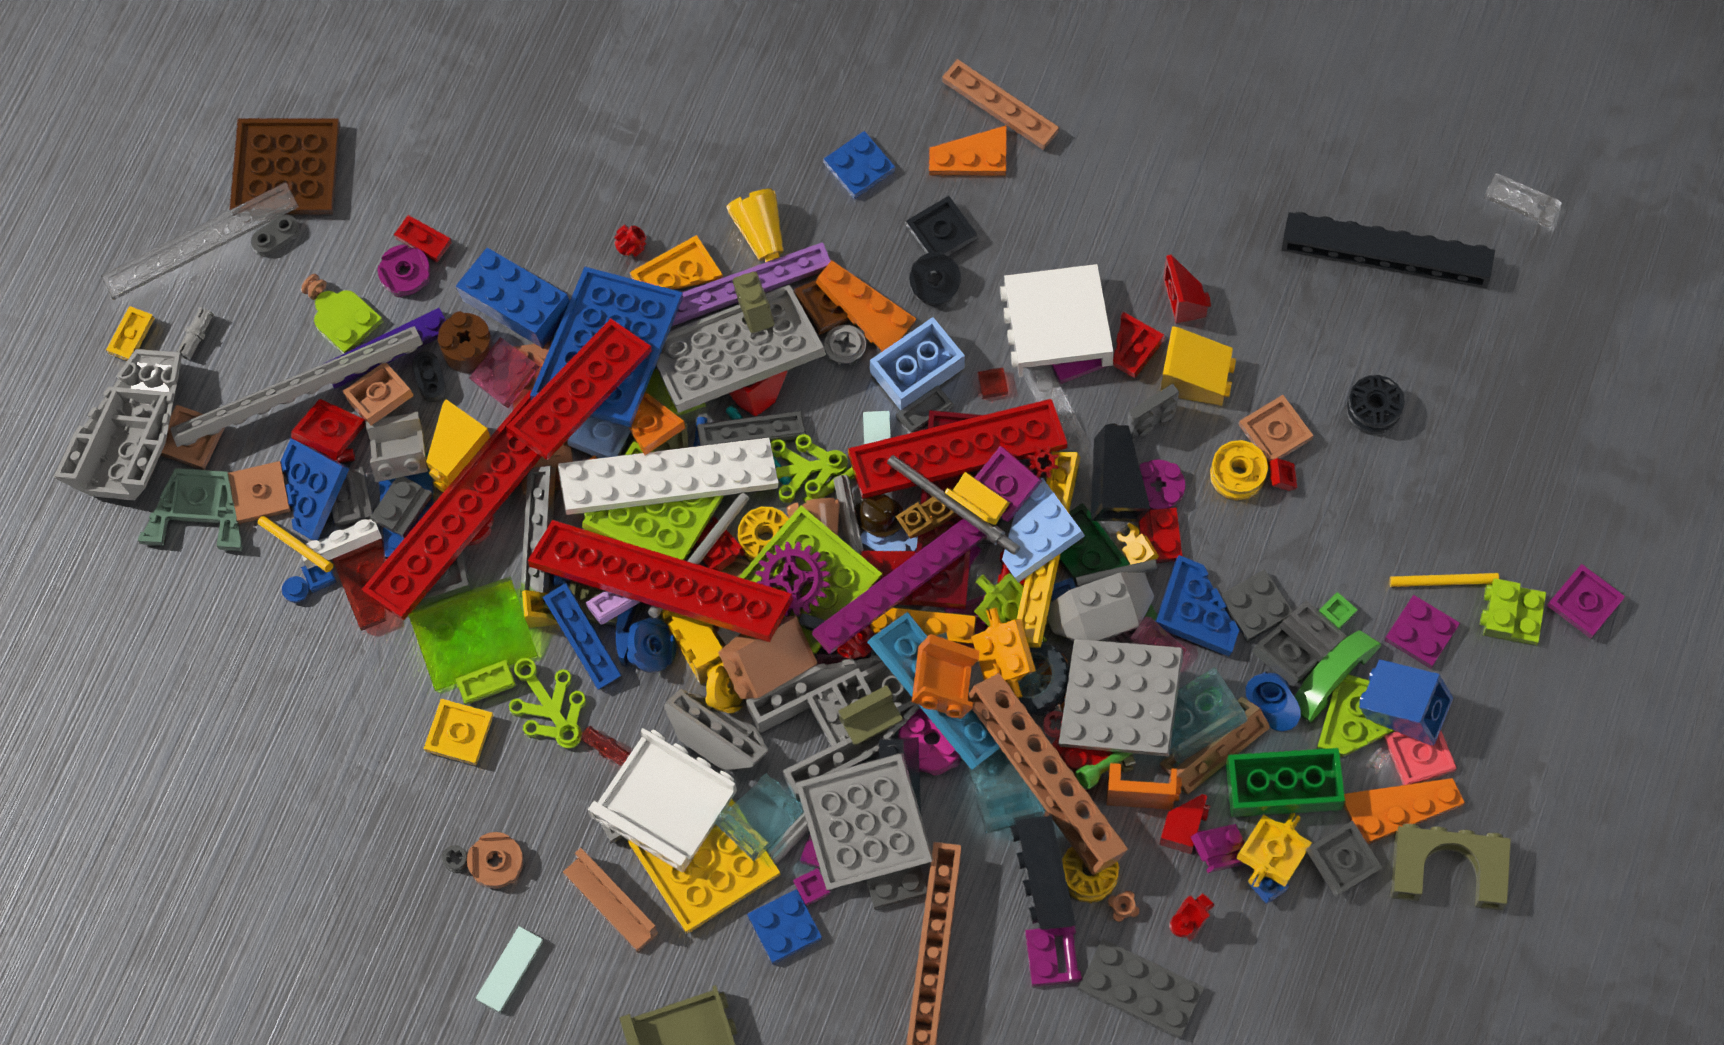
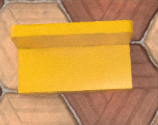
[944,472,1010,525]

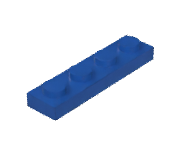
[543,583,622,690]

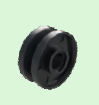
[1346,375,1405,435]

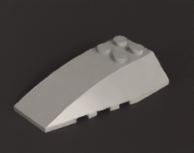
[54,349,182,500]

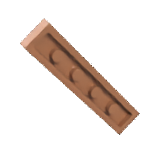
[942,59,1059,150]

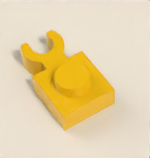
[1116,522,1159,565]

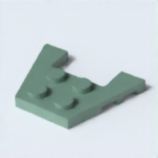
[138,468,243,551]

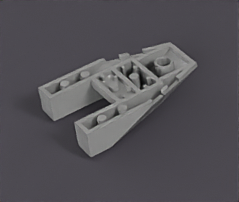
[746,655,921,803]

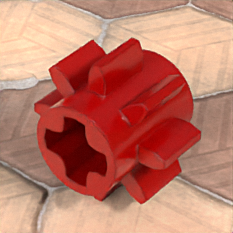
[614,224,646,257]
[1026,446,1059,478]

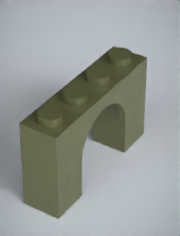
[1391,824,1511,910]

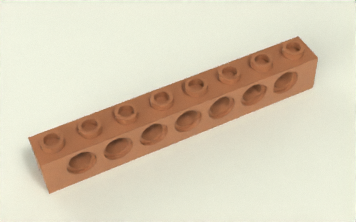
[968,673,1128,875]
[906,842,961,1045]

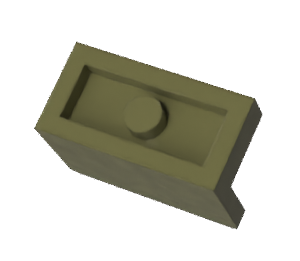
[838,685,902,745]

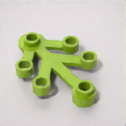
[770,434,848,503]
[509,658,586,749]

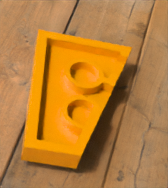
[630,235,723,290]

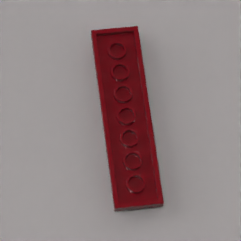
[912,410,982,609]

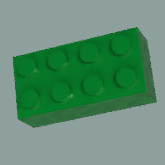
[1226,748,1345,817]

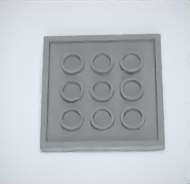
[1059,639,1184,756]
[796,753,933,890]

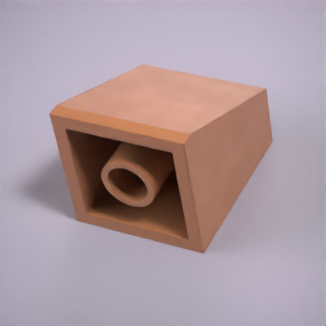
[718,616,817,699]

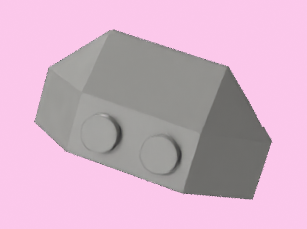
[1047,572,1154,641]
[664,689,768,770]

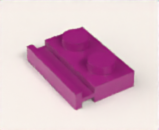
[1191,824,1246,873]

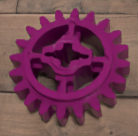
[755,542,831,617]

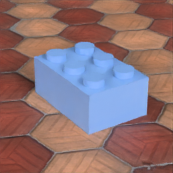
[870,317,965,410]

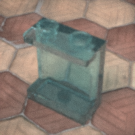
[715,773,804,861]

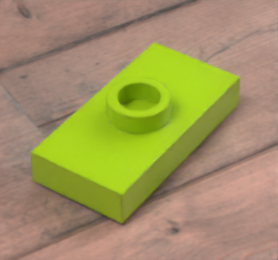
[456,660,516,705]

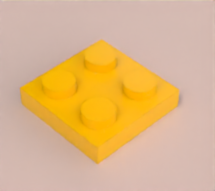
[423,699,494,766]

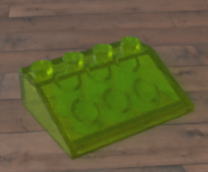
[408,576,538,691]

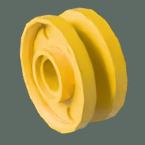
[1210,440,1268,501]
[738,506,789,562]
[1062,846,1119,903]

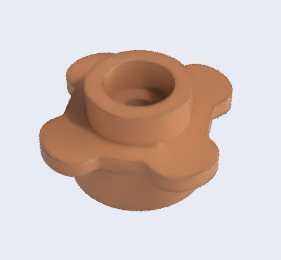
[1108,891,1140,922]

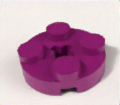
[377,245,430,297]
[1139,460,1185,511]

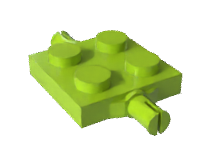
[974,573,1047,642]

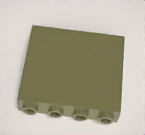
[619,985,741,1045]

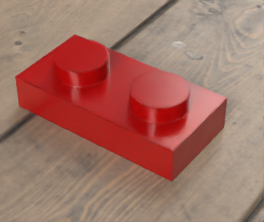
[394,215,452,263]

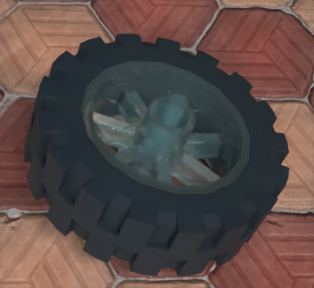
[1018,642,1070,716]

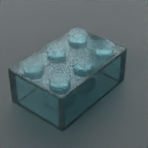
[1170,667,1248,764]

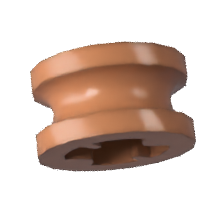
[301,274,327,300]

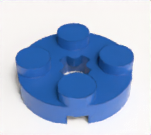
[627,618,676,673]

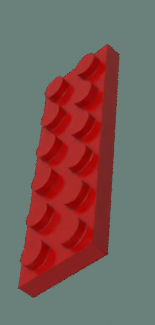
[506,318,652,461]

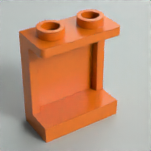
[912,634,980,719]
[1106,763,1182,810]

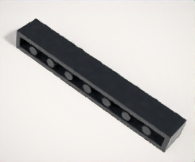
[1281,212,1495,289]

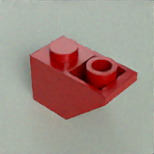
[1159,794,1210,854]

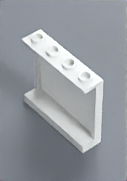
[1000,264,1113,377]
[588,728,737,873]

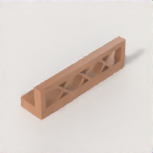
[1159,697,1270,795]
[563,848,658,952]

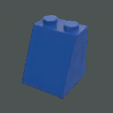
[1359,659,1453,746]

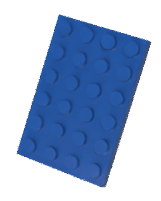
[530,266,683,427]

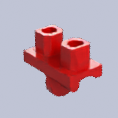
[1169,893,1215,941]

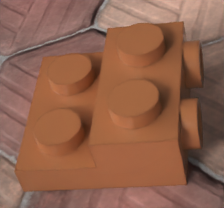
[343,363,414,426]

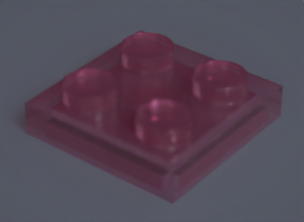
[469,337,540,408]

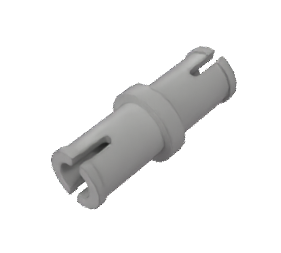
[176,307,214,360]

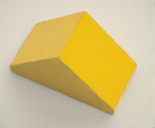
[522,590,559,628]

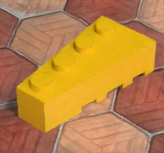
[660,609,724,685]

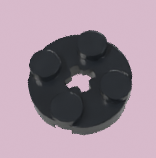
[908,252,961,304]

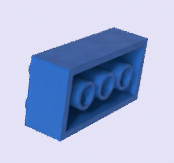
[455,248,570,348]

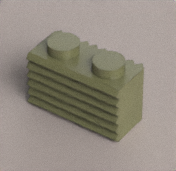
[732,271,775,333]

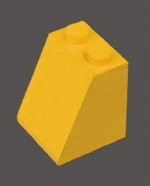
[1160,326,1236,406]
[426,399,490,492]

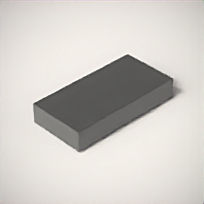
[896,385,954,433]

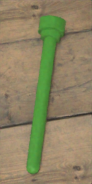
[1075,716,1179,790]

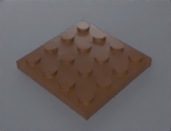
[229,118,340,214]

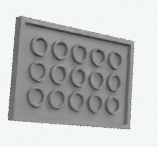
[656,285,826,413]

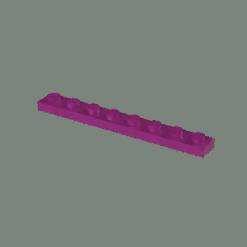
[812,519,987,654]

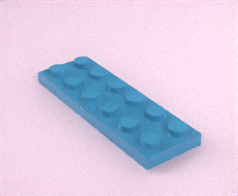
[867,612,1000,770]

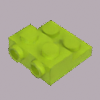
[1480,578,1546,646]

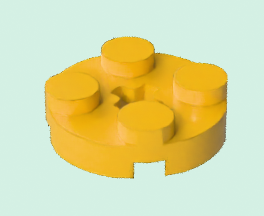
[706,659,748,713]

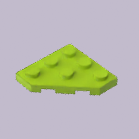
[1317,674,1395,758]

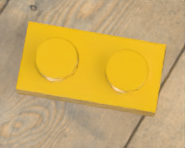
[106,306,155,361]

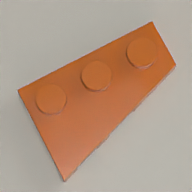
[929,125,1006,176]
[628,392,685,455]

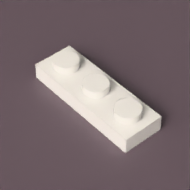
[302,519,382,569]

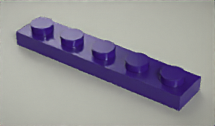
[324,308,446,390]

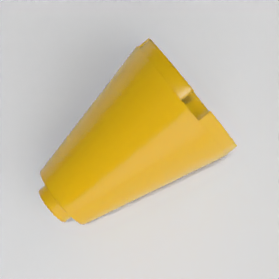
[726,188,783,263]

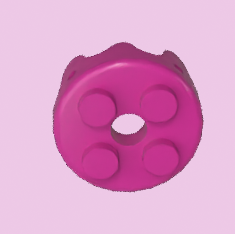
[898,708,962,775]

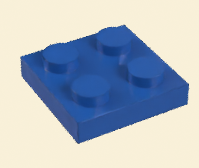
[824,131,895,199]
[747,889,822,965]

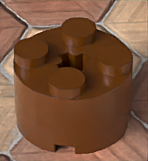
[438,311,494,373]

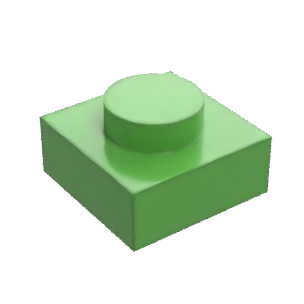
[1319,592,1357,629]

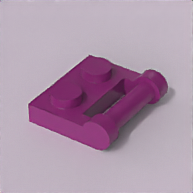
[1025,926,1082,987]

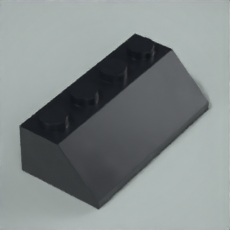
[1010,811,1076,930]

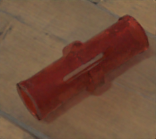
[580,725,631,767]

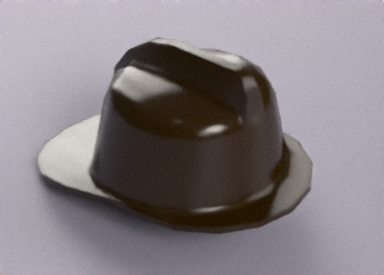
[854,494,904,537]

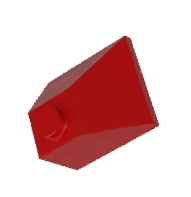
[1163,255,1211,324]
[729,370,788,417]

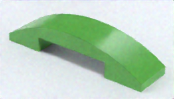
[1295,630,1381,723]

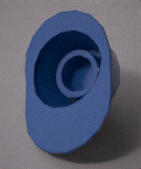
[1245,671,1301,731]

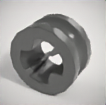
[442,845,467,873]

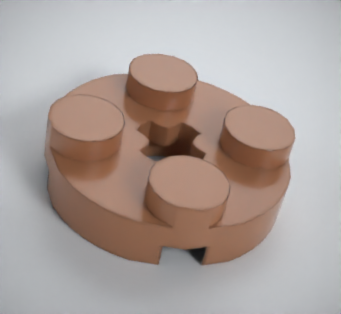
[467,832,523,888]

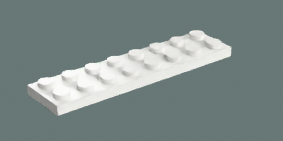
[558,438,778,515]

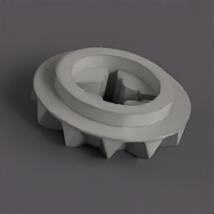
[824,325,866,365]

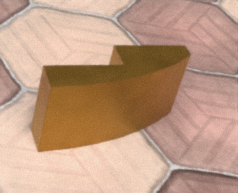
[895,497,958,539]

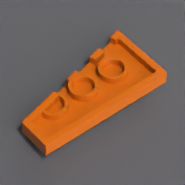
[816,260,916,353]
[1343,778,1465,844]

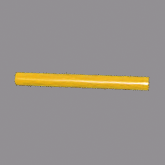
[258,516,333,572]
[1389,573,1499,587]

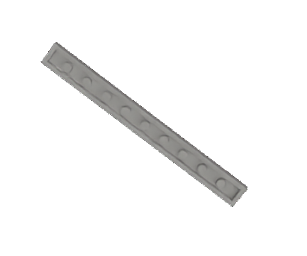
[170,326,423,447]

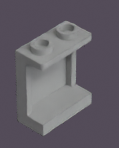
[366,412,428,482]

